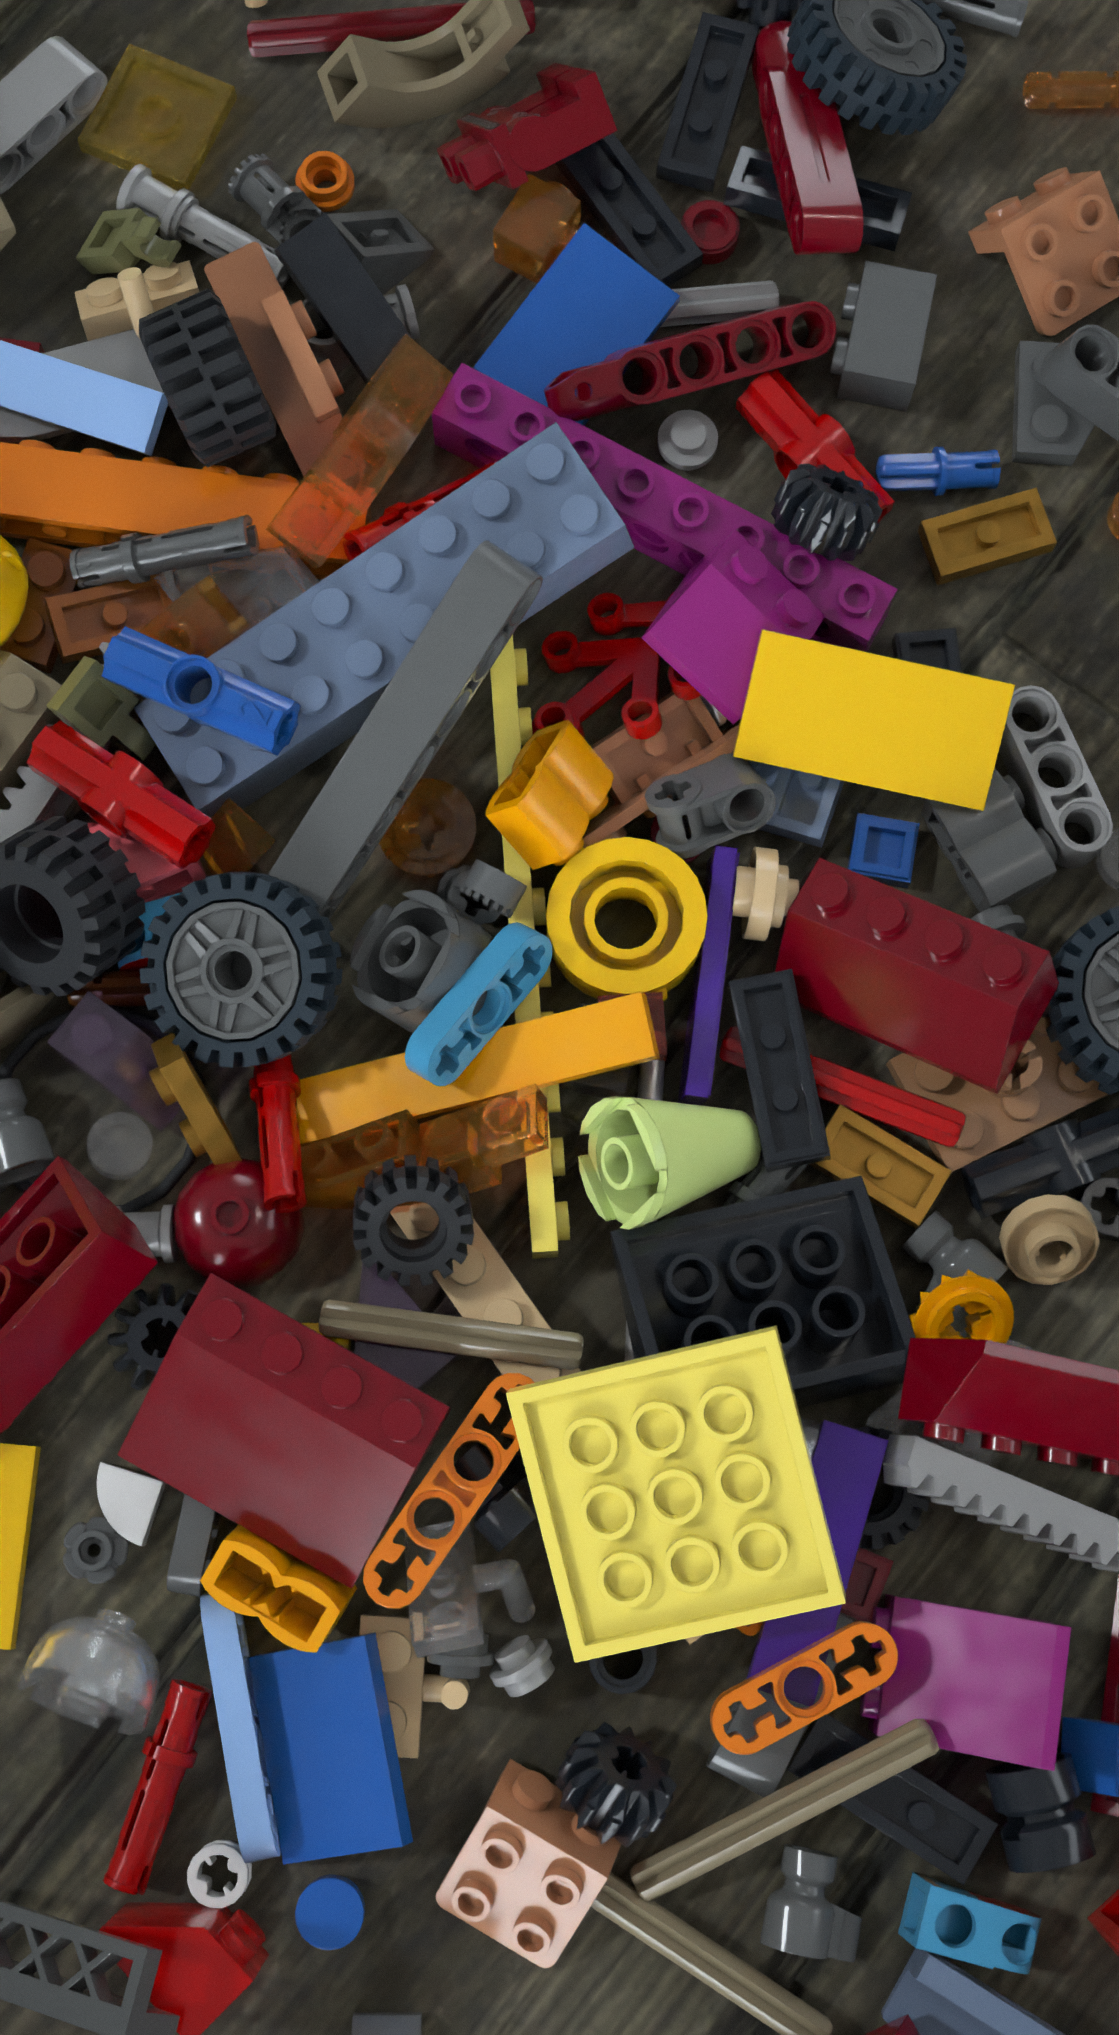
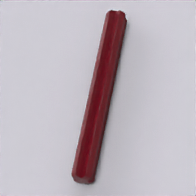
[247,0,536,58]

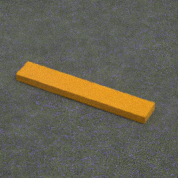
[296,992,660,1148]

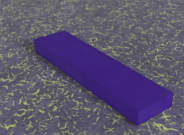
[678,845,740,1105]
[747,1420,889,1707]

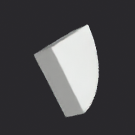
[97,1462,166,1546]

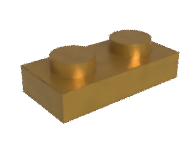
[918,487,1057,586]
[149,1033,242,1165]
[809,1104,952,1229]

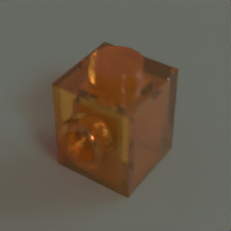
[493,173,581,283]
[138,575,249,658]

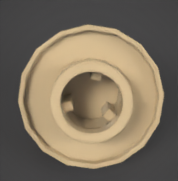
[732,846,799,941]
[999,1194,1100,1285]

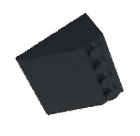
[610,1175,916,1408]

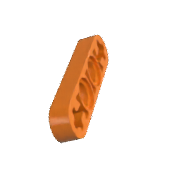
[363,1373,535,1609]

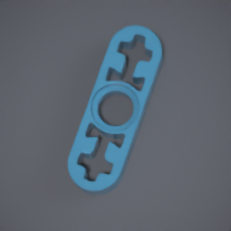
[405,922,552,1086]

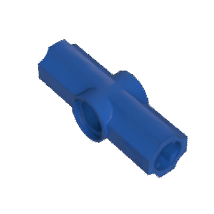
[102,626,301,756]

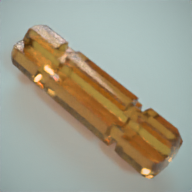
[1022,71,1119,109]

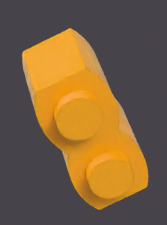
[486,719,614,870]
[200,1525,357,1653]

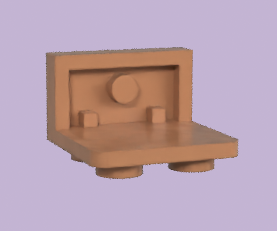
[968,167,1119,336]
[436,1759,621,1968]

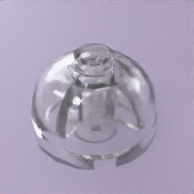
[16,1609,160,1735]

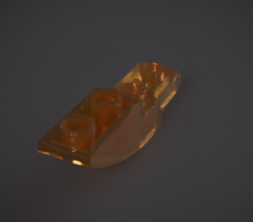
[266,334,454,569]
[301,1083,549,1209]

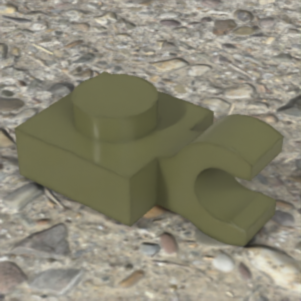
[76,208,182,274]
[46,656,156,761]

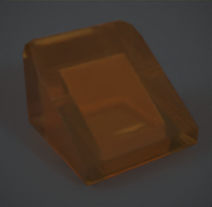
[203,798,276,875]

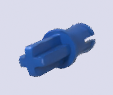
[876,446,1001,496]

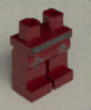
[437,63,618,191]

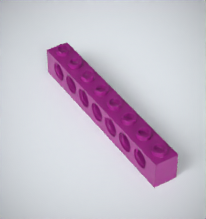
[431,363,898,652]

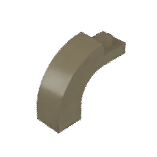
[317,0,530,128]

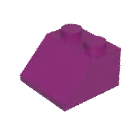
[641,529,825,724]

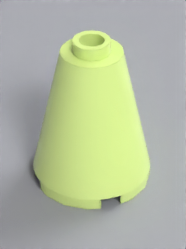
[578,1096,762,1230]

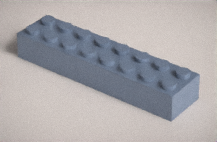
[134,422,634,825]

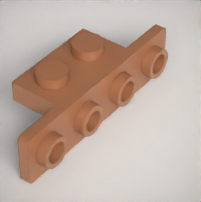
[204,242,365,486]
[582,691,741,848]

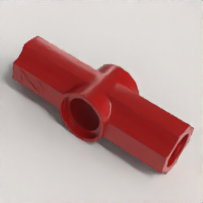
[736,369,895,524]
[26,720,216,870]

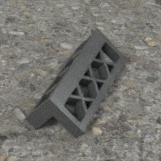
[0,1899,180,2035]

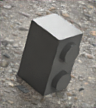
[830,261,937,412]

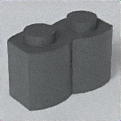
[921,768,1058,912]

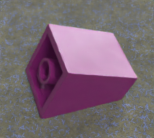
[860,1594,1071,1771]

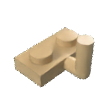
[75,260,199,341]
[359,1614,470,1759]

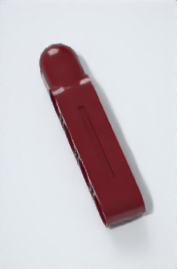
[752,20,864,255]
[544,301,836,421]

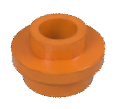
[295,151,355,212]

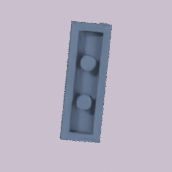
[881,1948,1066,2035]

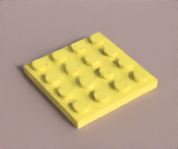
[506,1325,846,1663]

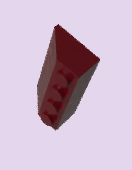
[775,858,1059,1094]
[0,1156,158,1434]
[898,1338,1119,1477]

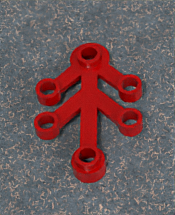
[532,592,701,740]

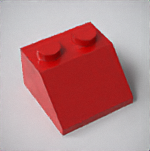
[99,1902,269,2035]

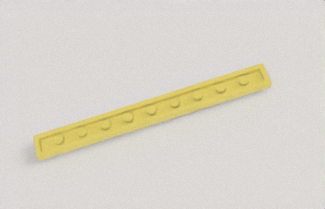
[490,634,570,1259]

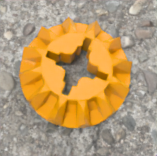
[908,1269,1014,1344]

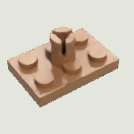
[886,1016,1110,1174]

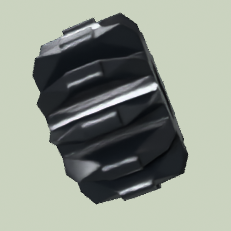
[771,464,883,561]
[108,1283,198,1391]
[555,1722,677,1848]

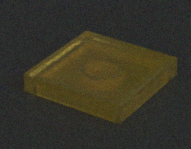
[78,43,237,191]

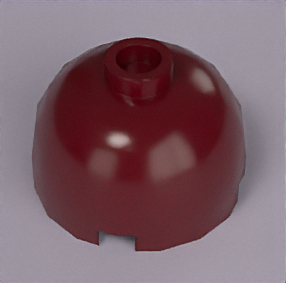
[173,1157,305,1288]

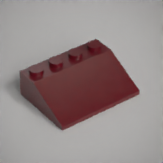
[118,1273,452,1589]

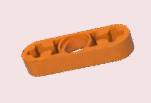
[710,1621,898,1755]

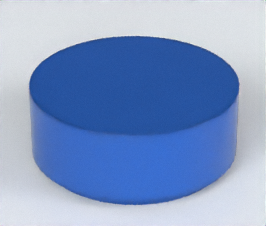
[295,1874,365,1950]

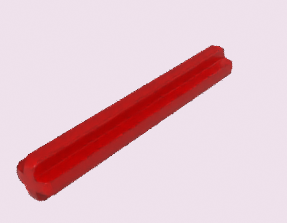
[719,1026,966,1148]

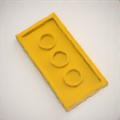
[733,629,1015,811]

